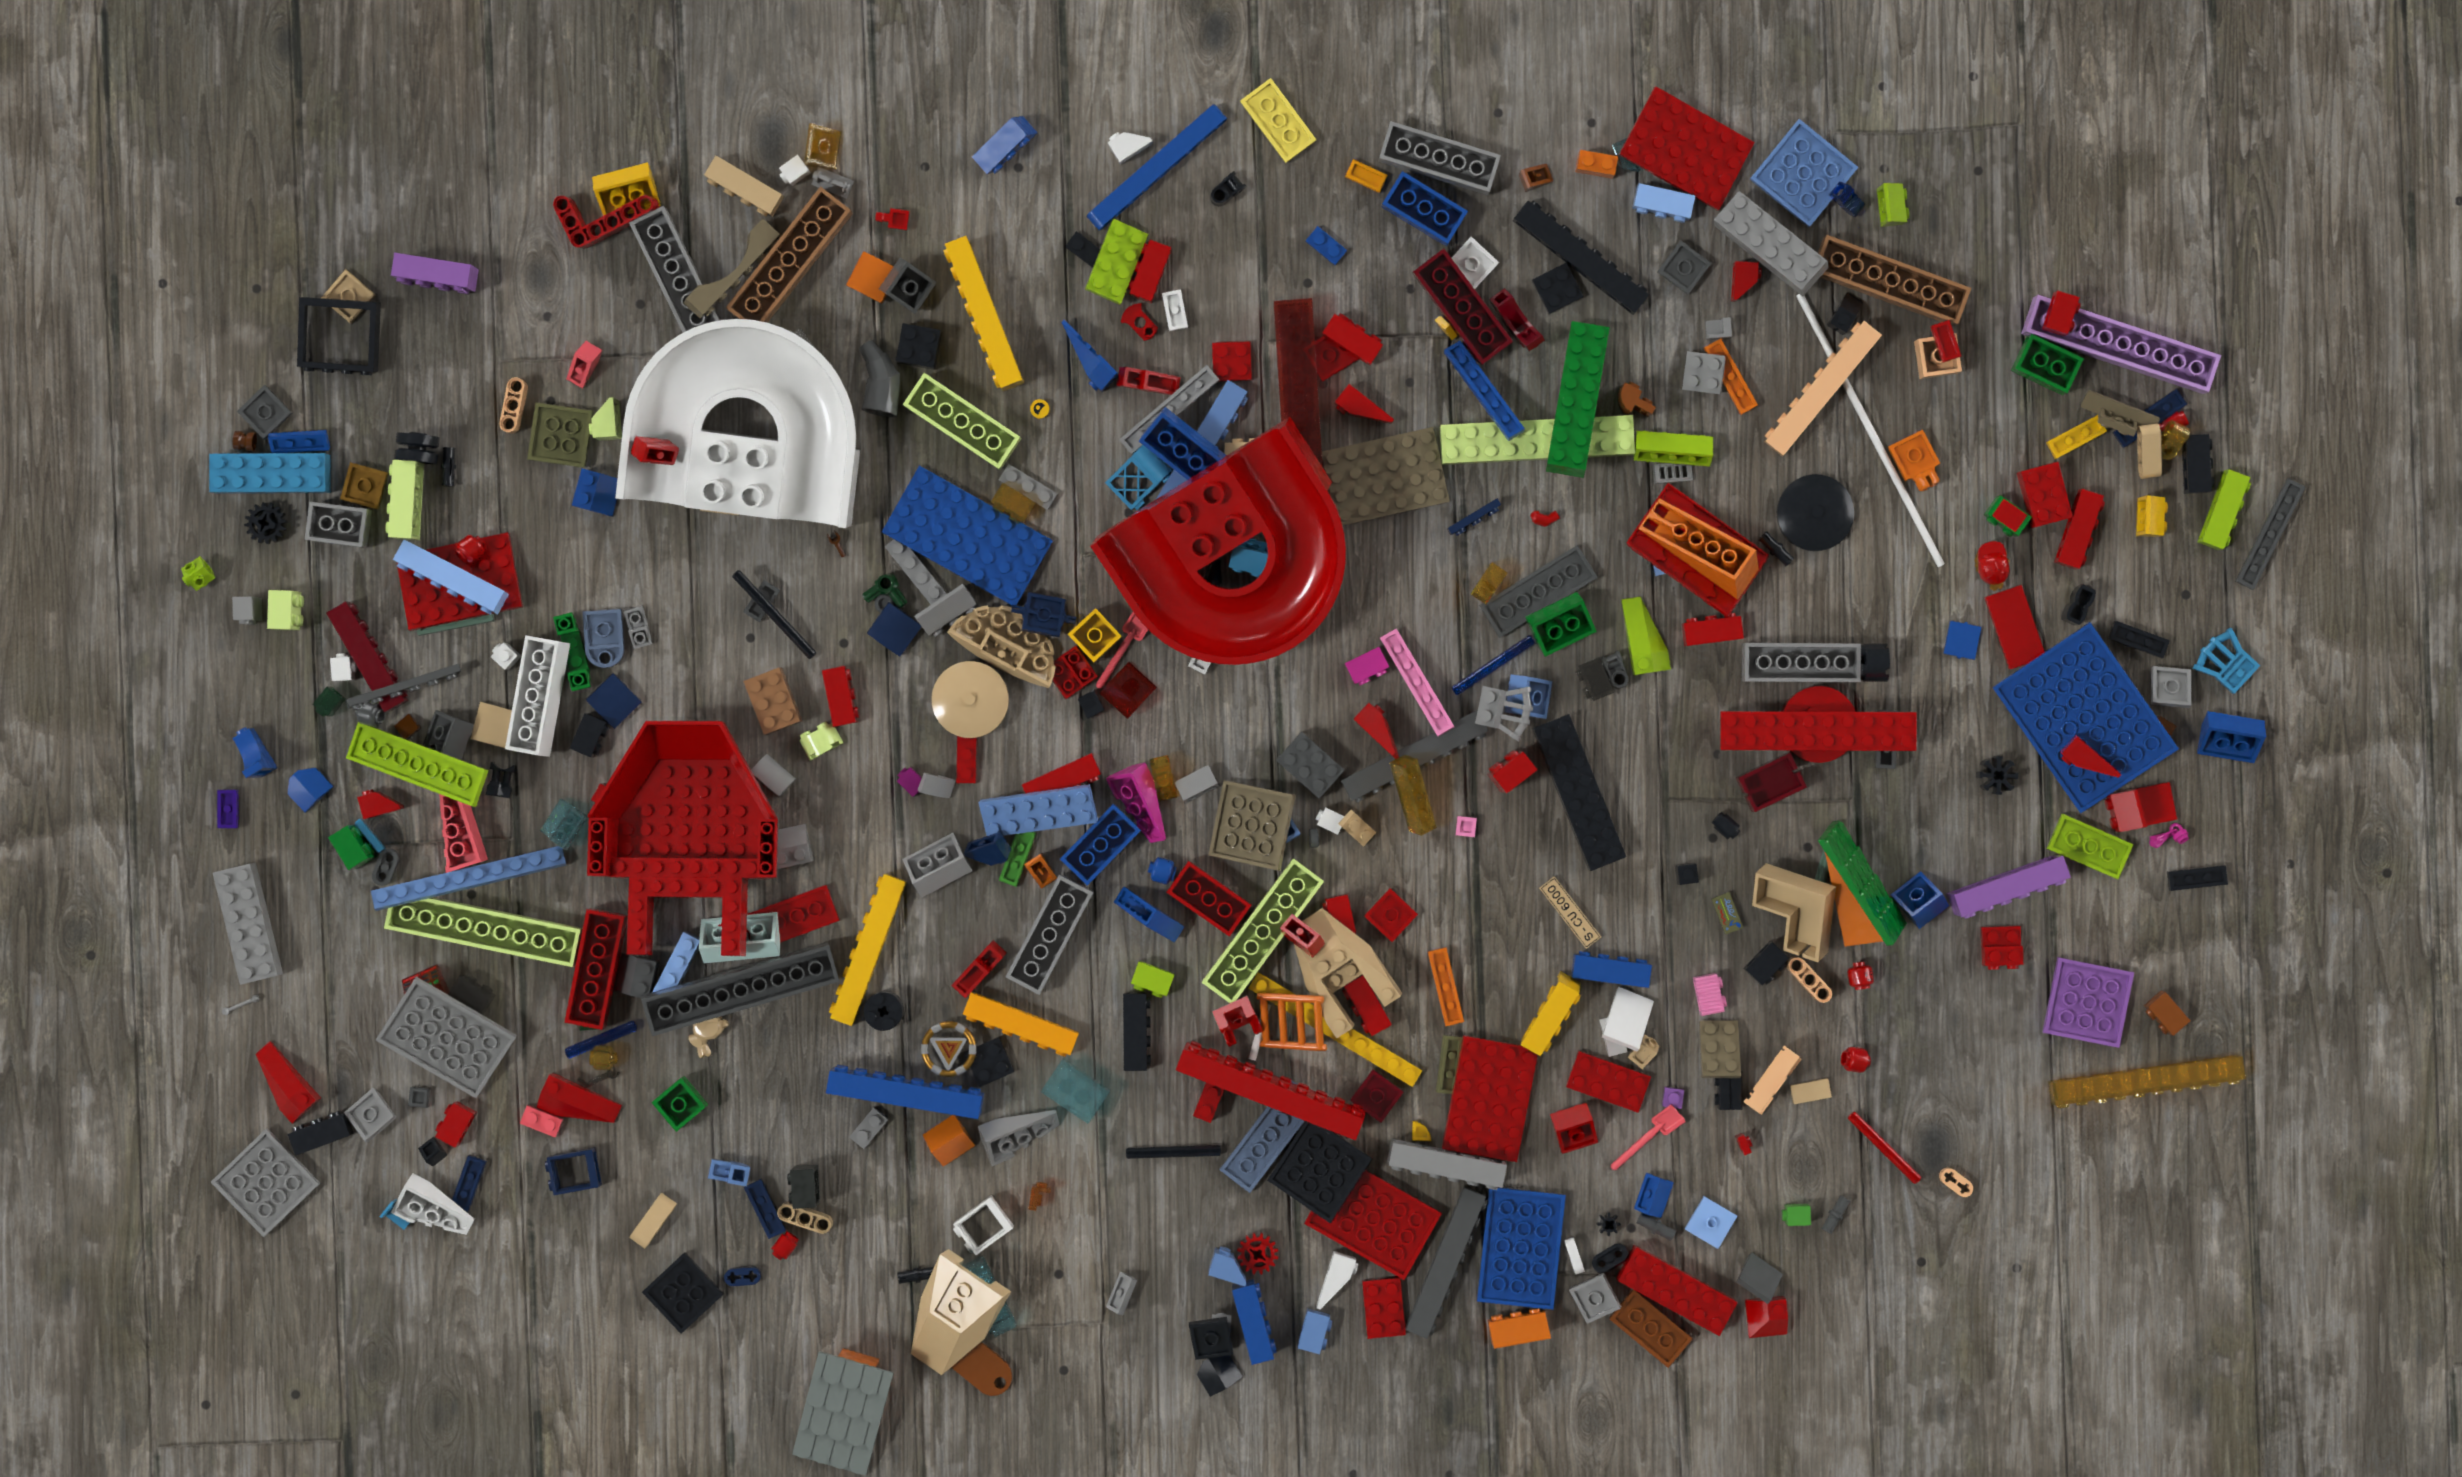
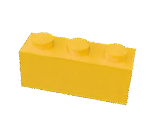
[592,162,661,218]

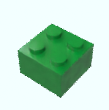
[328,824,377,870]
[651,1076,709,1132]

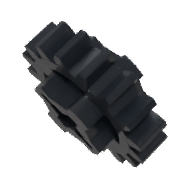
[244,502,288,544]

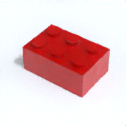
[2017,462,2073,528]

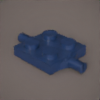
[1011,592,1077,638]

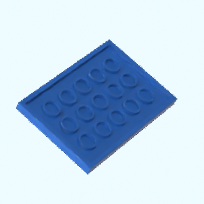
[1477,1187,1566,1310]

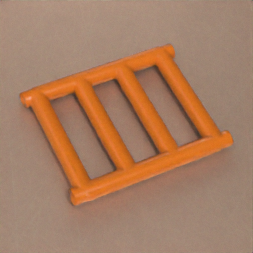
[1257,992,1327,1051]

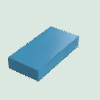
[355,818,386,853]

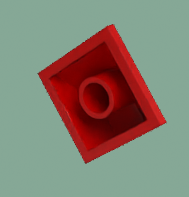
[1745,1296,1788,1338]

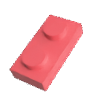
[520,1105,563,1137]

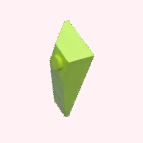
[1621,597,1671,675]

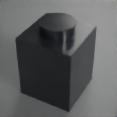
[1675,863,1699,885]

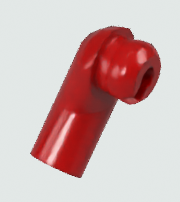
[1530,510,1560,527]

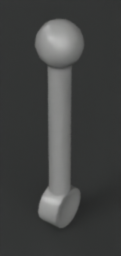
[222,995,259,1015]

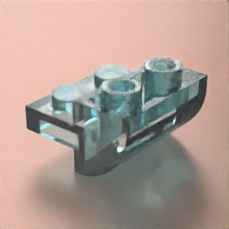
[540,798,588,850]

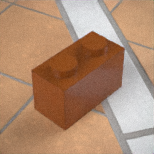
[2143,991,2191,1036]

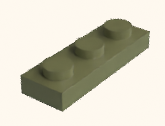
[1436,1035,1463,1094]

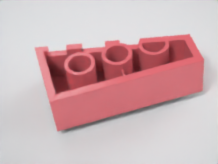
[439,794,488,873]

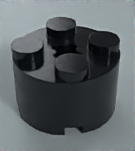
[1861,643,1890,682]
[864,991,904,1031]

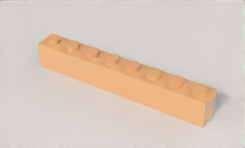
[1764,321,1882,456]

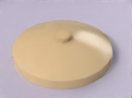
[932,661,1009,738]

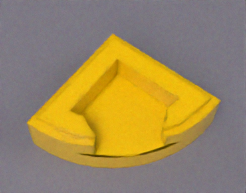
[1435,316,1457,340]
[1412,1121,1431,1141]

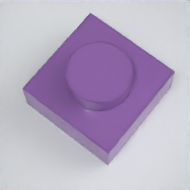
[1662,1087,1684,1109]

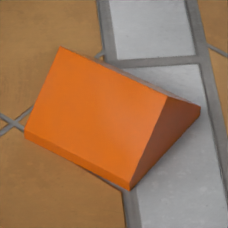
[923,1115,976,1167]

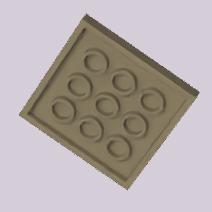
[1209,780,1296,871]

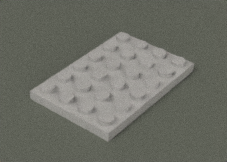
[376,977,517,1098]

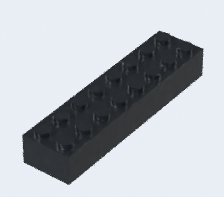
[1532,714,1626,871]

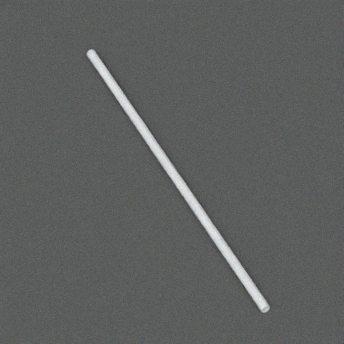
[1796,294,1945,567]

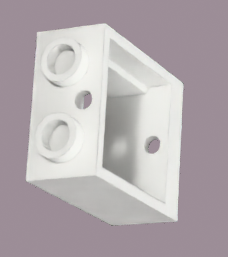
[953,1195,1014,1255]

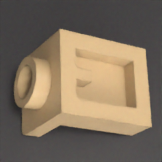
[1628,1035,1660,1069]

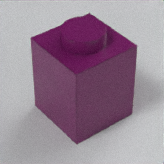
[897,767,922,797]

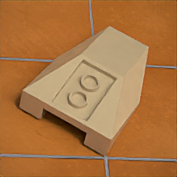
[911,1249,1011,1375]

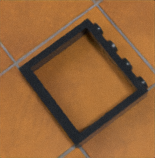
[297,297,381,375]

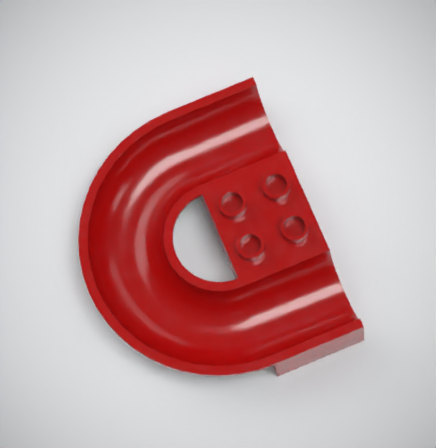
[1090,417,1346,665]

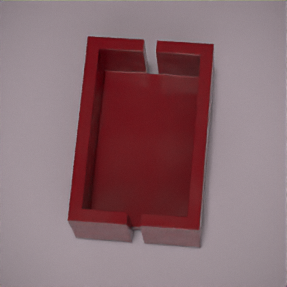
[1735,753,1807,812]

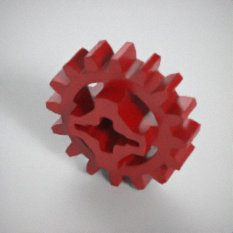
[1237,1232,1278,1275]

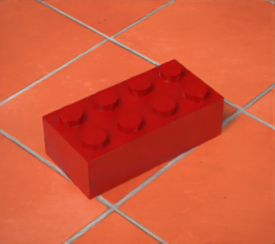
[1487,750,1538,794]
[1166,861,1252,937]

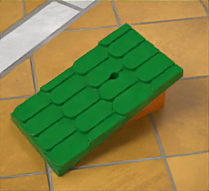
[1818,820,1907,947]

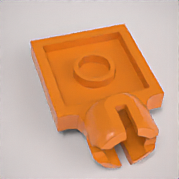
[1888,430,1940,491]

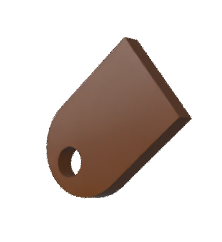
[951,1341,1012,1396]

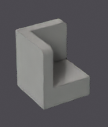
[1705,317,1732,340]

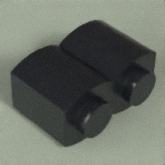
[2061,584,2096,626]

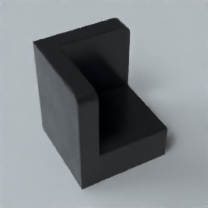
[1078,690,1105,719]

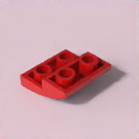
[1052,646,1098,700]

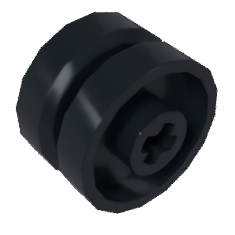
[394,432,440,464]

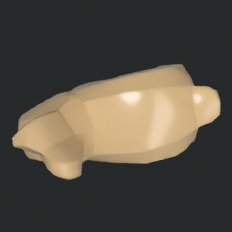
[688,1016,729,1058]

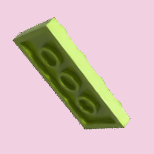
[1085,218,1148,305]
[2046,814,2134,879]

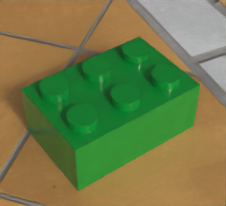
[2010,334,2084,395]
[1525,592,1597,657]

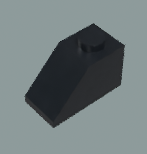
[1827,292,1863,335]

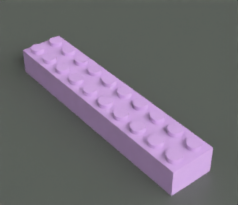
[2021,295,2221,394]

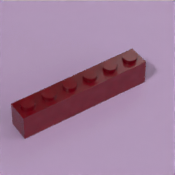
[326,601,408,713]

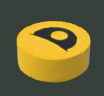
[1030,399,1050,419]

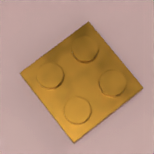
[340,462,389,510]

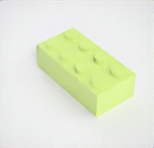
[386,460,424,540]

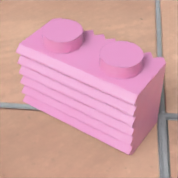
[1693,973,1727,1016]

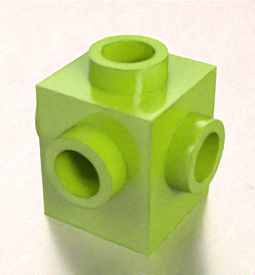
[181,556,215,591]

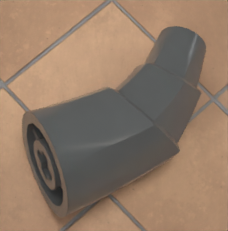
[859,340,900,418]

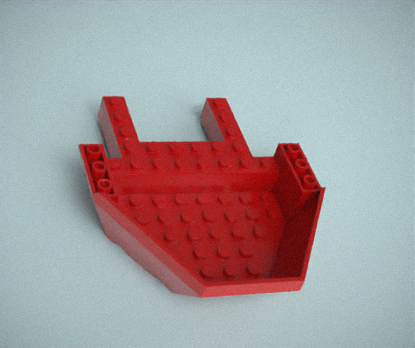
[587,721,778,956]

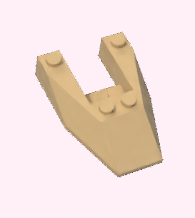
[1294,908,1402,1038]

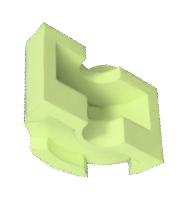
[799,721,843,761]

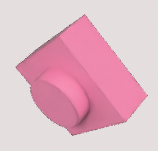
[1455,816,1477,837]

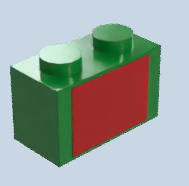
[1984,495,2032,537]

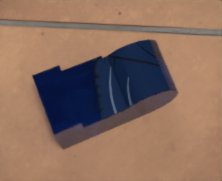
[1829,181,1865,217]

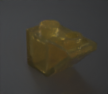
[1470,562,1507,605]
[1150,755,1177,801]

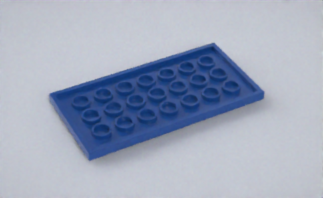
[882,465,1053,606]

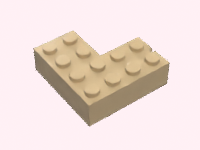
[1752,863,1836,962]

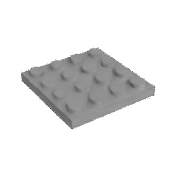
[211,1128,321,1237]

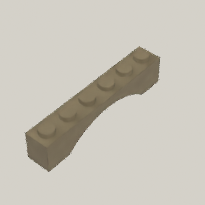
[684,219,780,319]

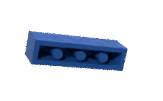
[1571,951,1652,988]

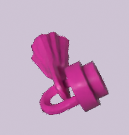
[2149,823,2189,848]

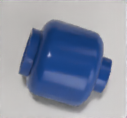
[1148,857,1177,885]

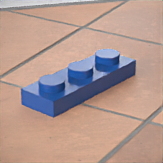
[268,430,330,453]

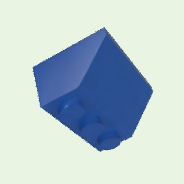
[2197,711,2266,763]

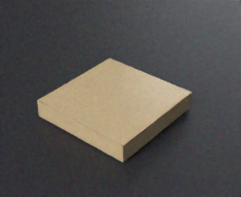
[321,269,376,324]
[470,702,512,748]

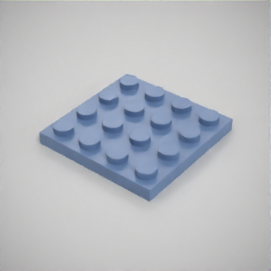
[1750,119,1858,228]

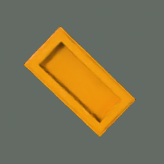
[1345,159,1388,193]

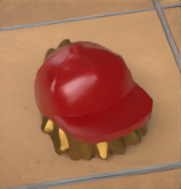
[1974,541,2010,591]

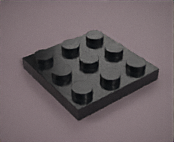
[642,1252,724,1334]

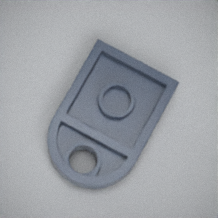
[582,609,625,668]

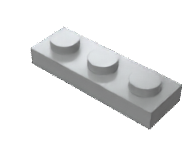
[999,464,1058,510]

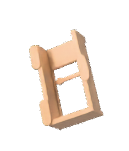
[1744,1046,1802,1115]

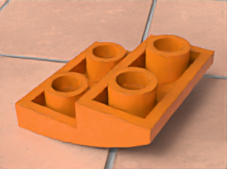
[846,251,894,304]

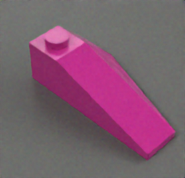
[1106,762,1166,843]

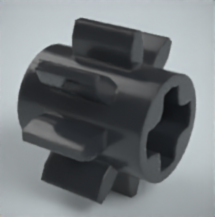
[1596,1211,1621,1236]

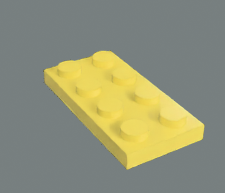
[1240,78,1316,164]

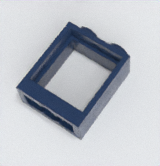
[545,1147,602,1196]

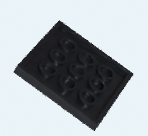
[1267,1121,1373,1223]

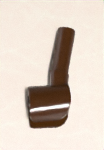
[827,530,846,557]

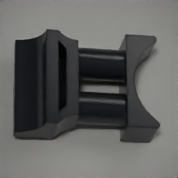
[486,762,516,798]

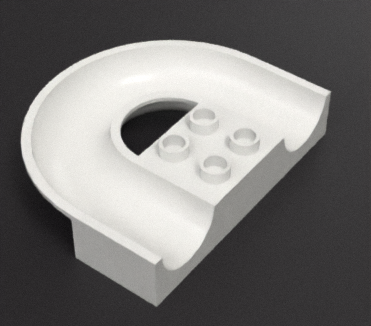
[615,319,860,528]

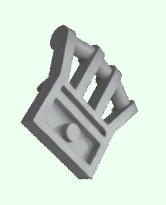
[1475,686,1533,742]

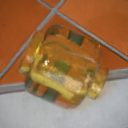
[589,1045,617,1070]

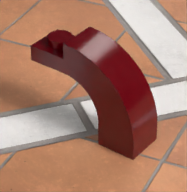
[1489,288,1545,352]

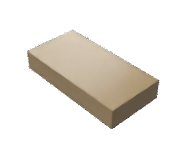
[1790,1078,1832,1104]

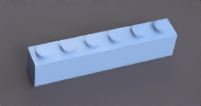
[393,540,509,615]

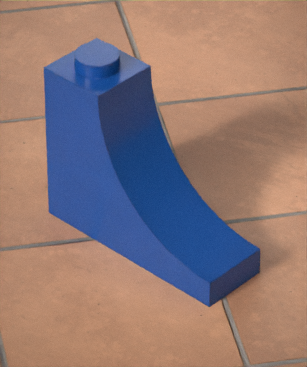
[233,727,278,778]
[1114,887,1185,943]

